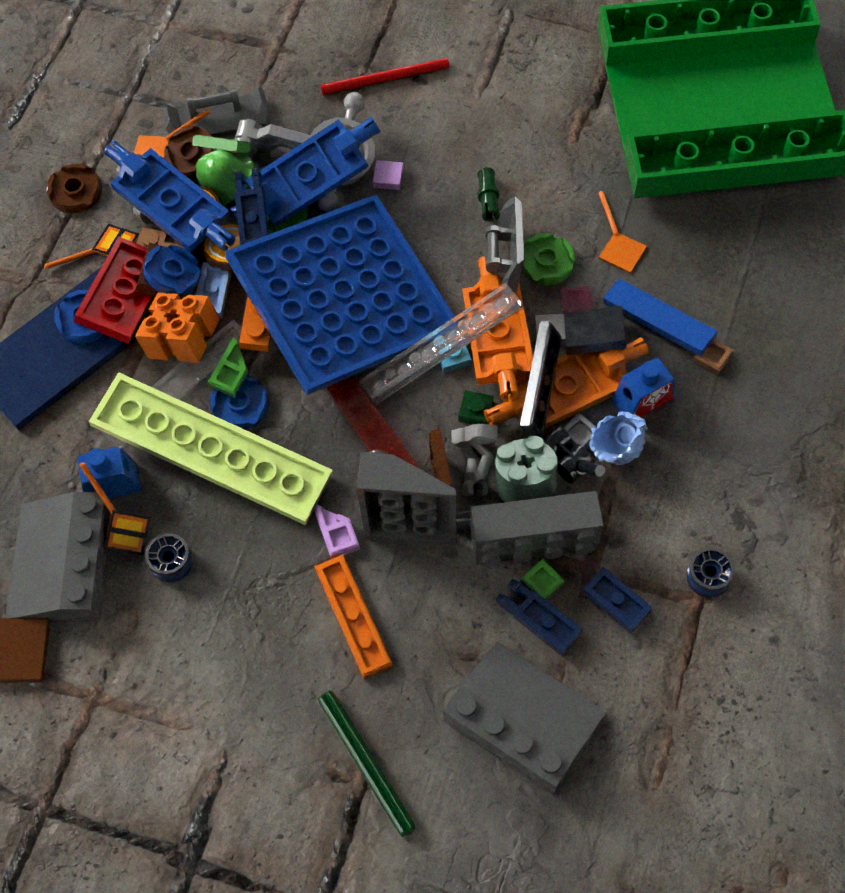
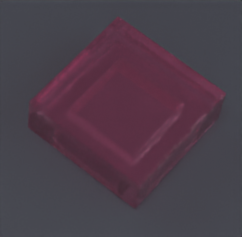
[560,286,592,314]

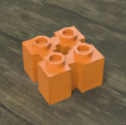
[135,292,220,363]

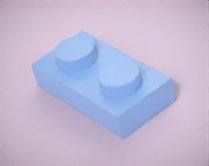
[196,262,232,319]

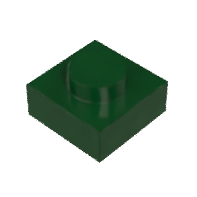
[458,390,494,424]

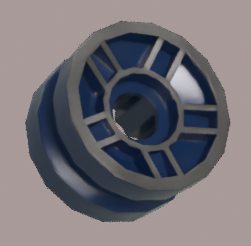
[145,533,193,583]
[686,548,734,597]

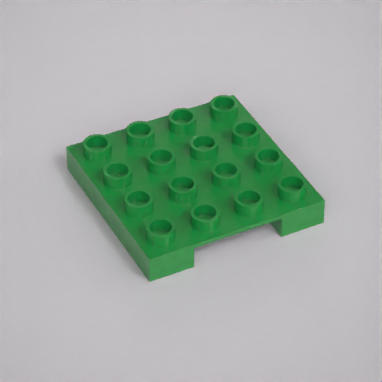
[597,0,845,199]

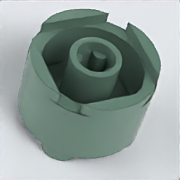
[495,436,557,502]

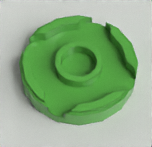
[521,233,575,286]

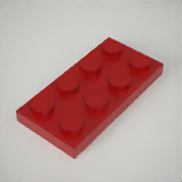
[74,236,153,344]

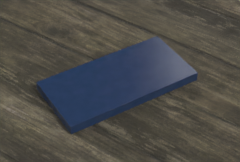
[0,268,150,431]

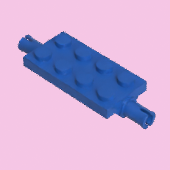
[230,117,381,227]
[104,140,235,253]

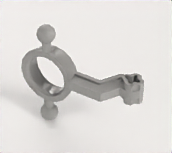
[234,92,375,212]

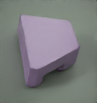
[314,504,360,559]

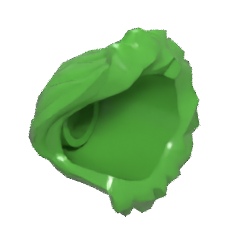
[195,149,255,206]

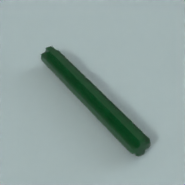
[318,691,415,837]

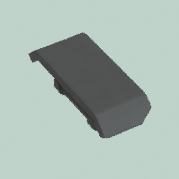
[162,87,268,137]
[485,196,524,298]

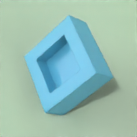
[435,336,471,373]

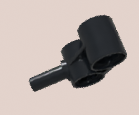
[542,425,605,484]

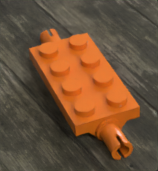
[462,256,533,402]
[484,337,649,437]

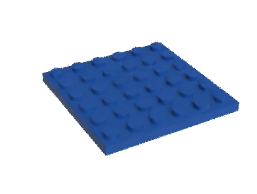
[225,195,460,395]

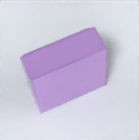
[373,160,404,190]

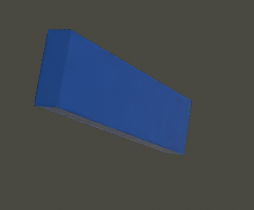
[603,278,717,357]

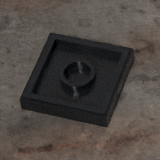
[564,306,626,355]

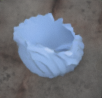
[590,411,648,465]

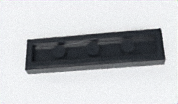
[520,321,562,438]

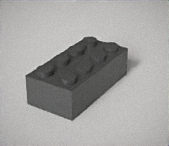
[470,491,603,567]

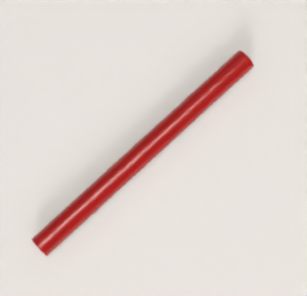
[320,58,450,95]

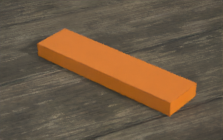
[314,554,393,680]

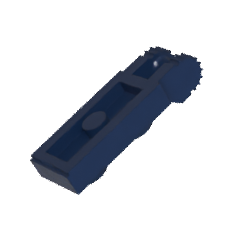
[234,168,270,245]
[495,579,583,657]

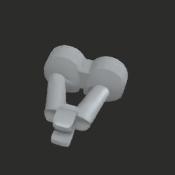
[451,424,498,497]

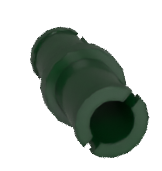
[477,167,500,222]

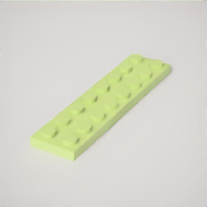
[89,372,333,525]

